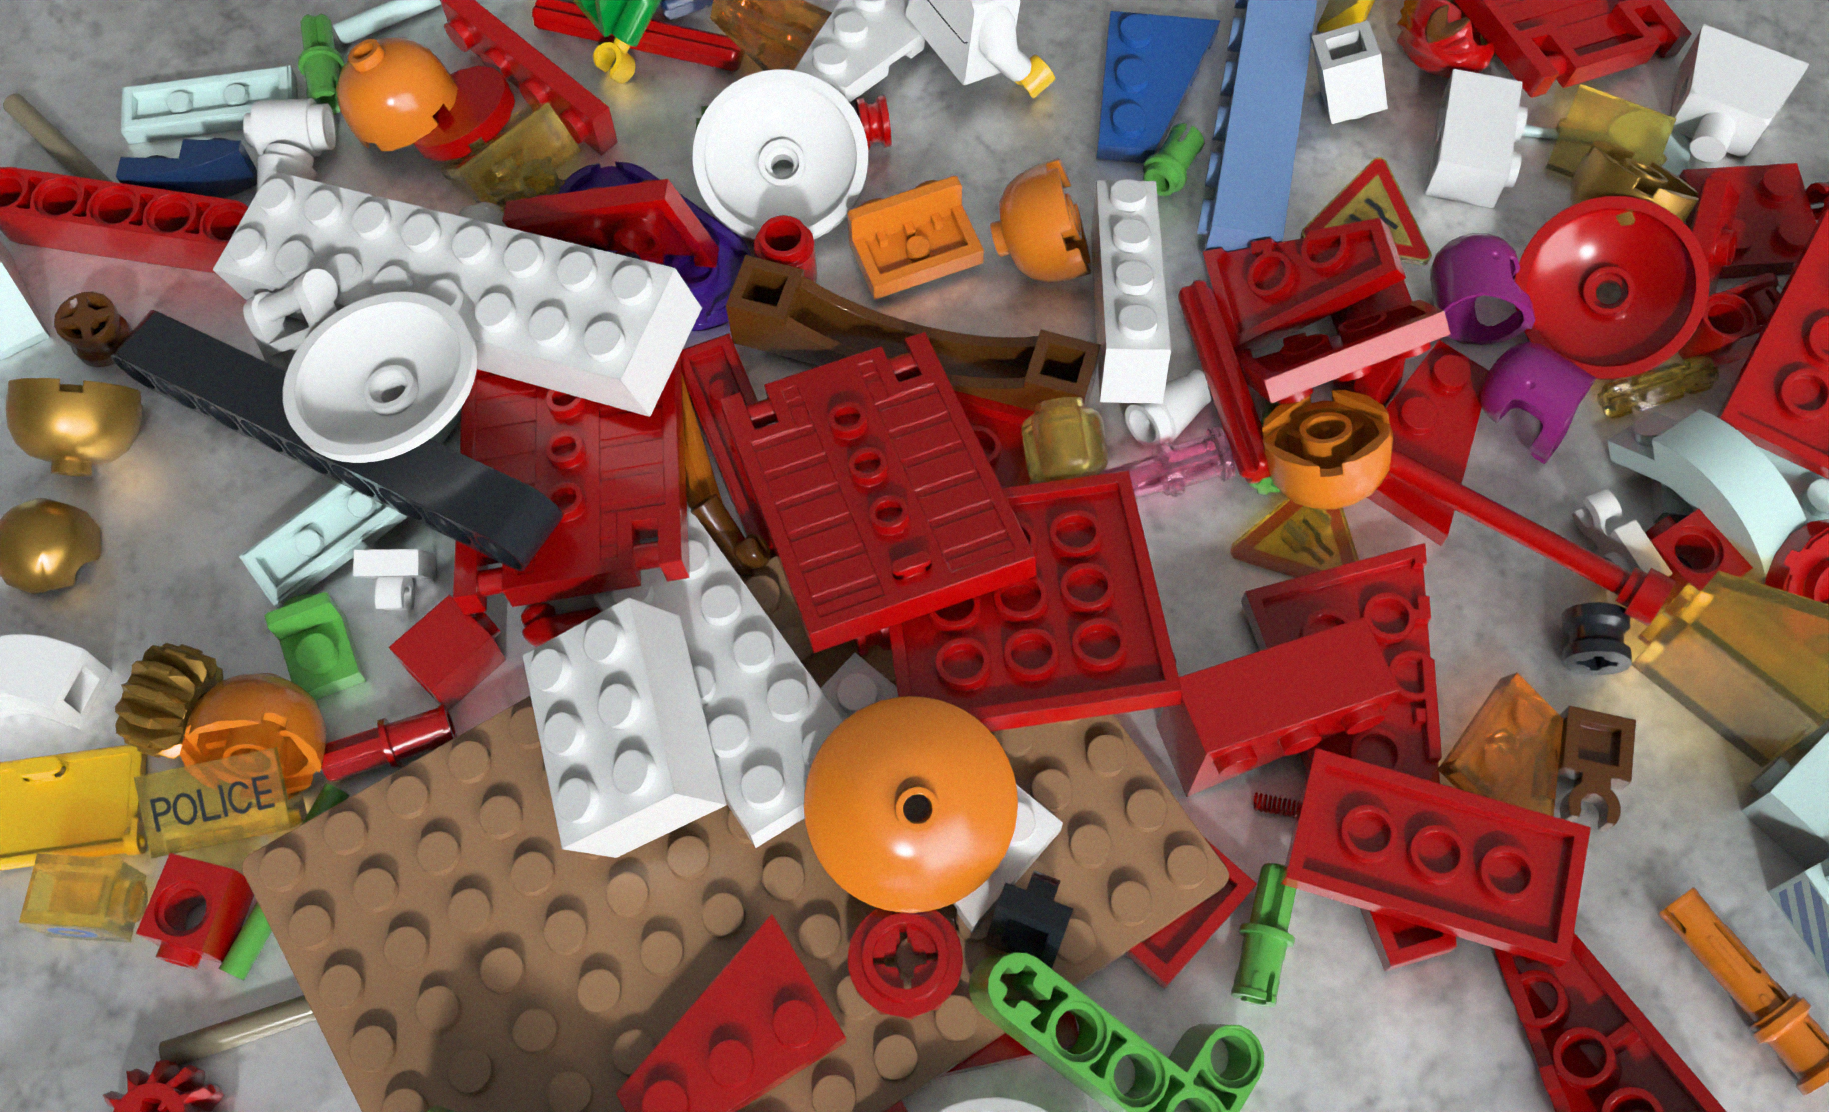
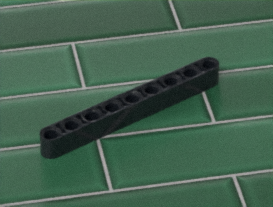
[111,310,564,571]

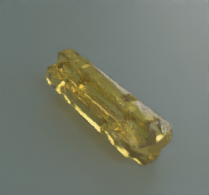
[1597,355,1719,419]

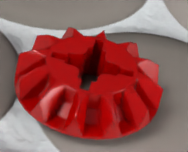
[848,908,963,1020]

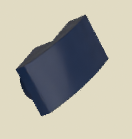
[116,138,257,198]

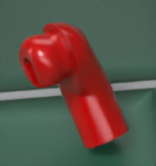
[521,602,601,647]

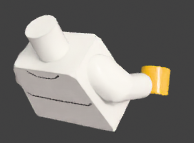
[905,0,1056,99]

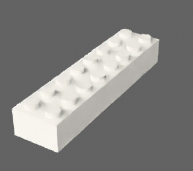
[213,170,702,417]

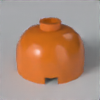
[336,37,458,151]
[990,158,1091,283]
[1262,390,1393,509]
[180,673,327,799]

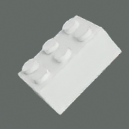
[522,597,726,858]

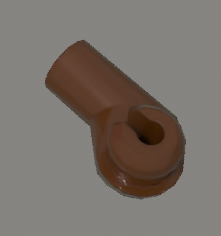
[690,494,771,576]

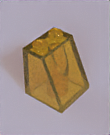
[1632,571,1829,768]

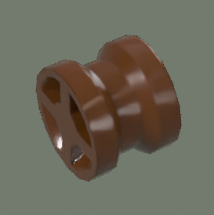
[54,291,133,368]

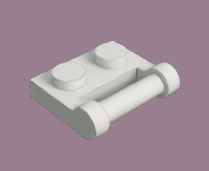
[243,268,338,372]

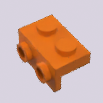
[847,176,984,300]

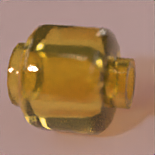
[1021,397,1109,483]

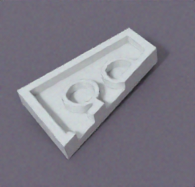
[794,0,925,103]

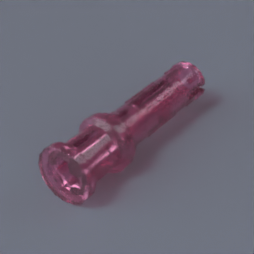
[1084,426,1235,499]

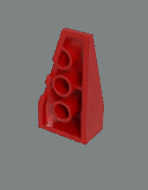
[1494,932,1727,1112]

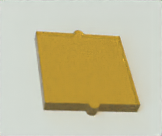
[1545,84,1677,178]

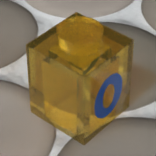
[19,853,148,943]

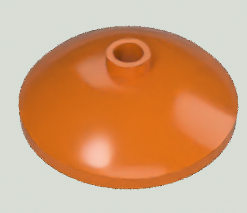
[803,696,1018,913]

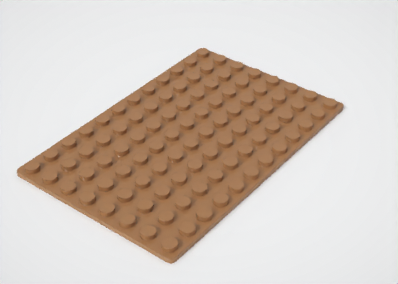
[242,556,1229,1112]

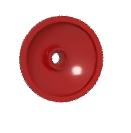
[1515,196,1710,380]

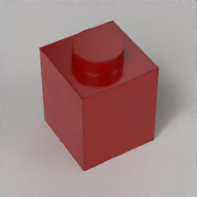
[388,594,506,711]

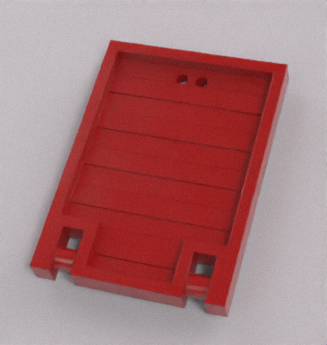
[1454,0,1692,98]
[719,332,1037,653]
[453,353,690,615]

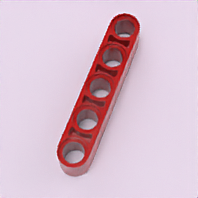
[0,167,248,274]

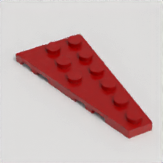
[1241,543,1457,972]

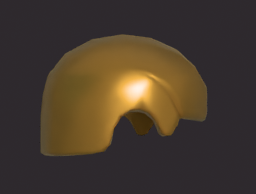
[0,498,102,594]

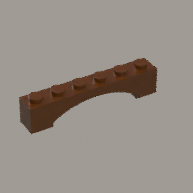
[726,255,1101,433]

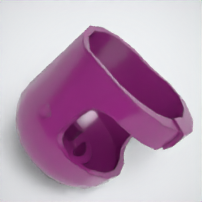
[1430,233,1535,345]
[1480,342,1596,464]

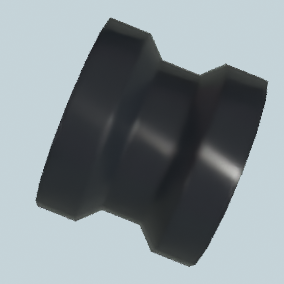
[1562,602,1632,675]

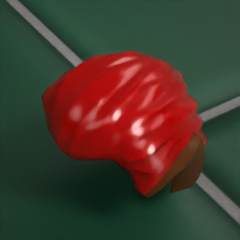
[1396,0,1495,79]

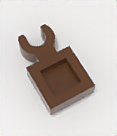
[1554,706,1636,832]

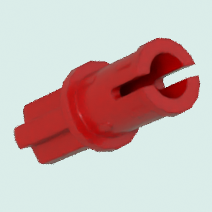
[321,704,457,782]

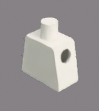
[1669,24,1809,162]

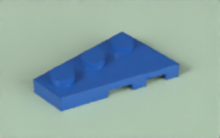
[1096,11,1220,163]

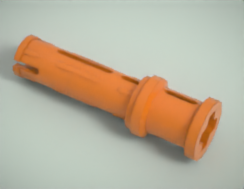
[1658,887,1829,1095]

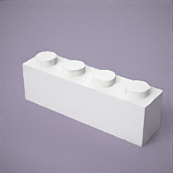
[1091,179,1171,404]

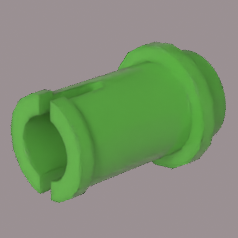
[1143,123,1205,196]

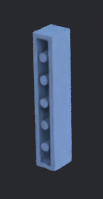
[1197,0,1317,252]

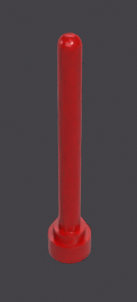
[1387,448,1676,627]

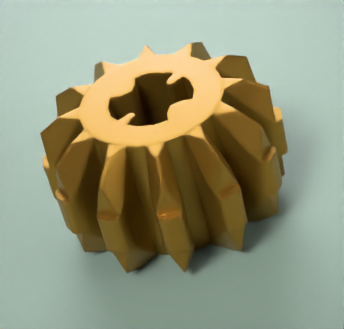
[115,643,223,760]

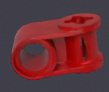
[1678,273,1780,370]

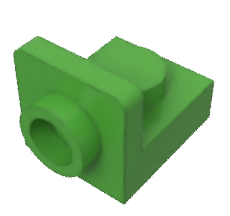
[264,592,367,700]

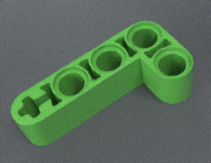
[969,953,1264,1112]

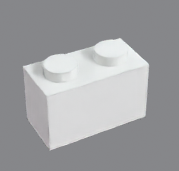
[1425,69,1528,208]

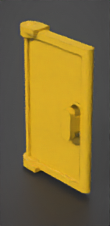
[0,744,148,871]

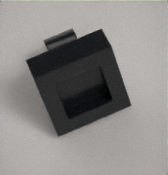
[985,870,1073,969]

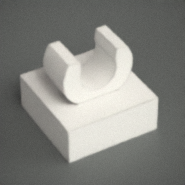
[353,549,436,610]

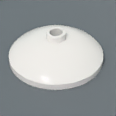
[693,70,868,241]
[283,292,477,463]

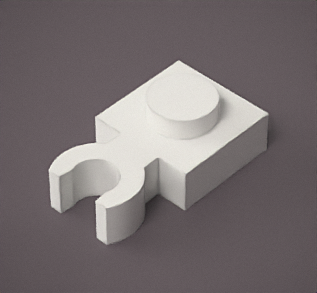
[1572,488,1673,577]

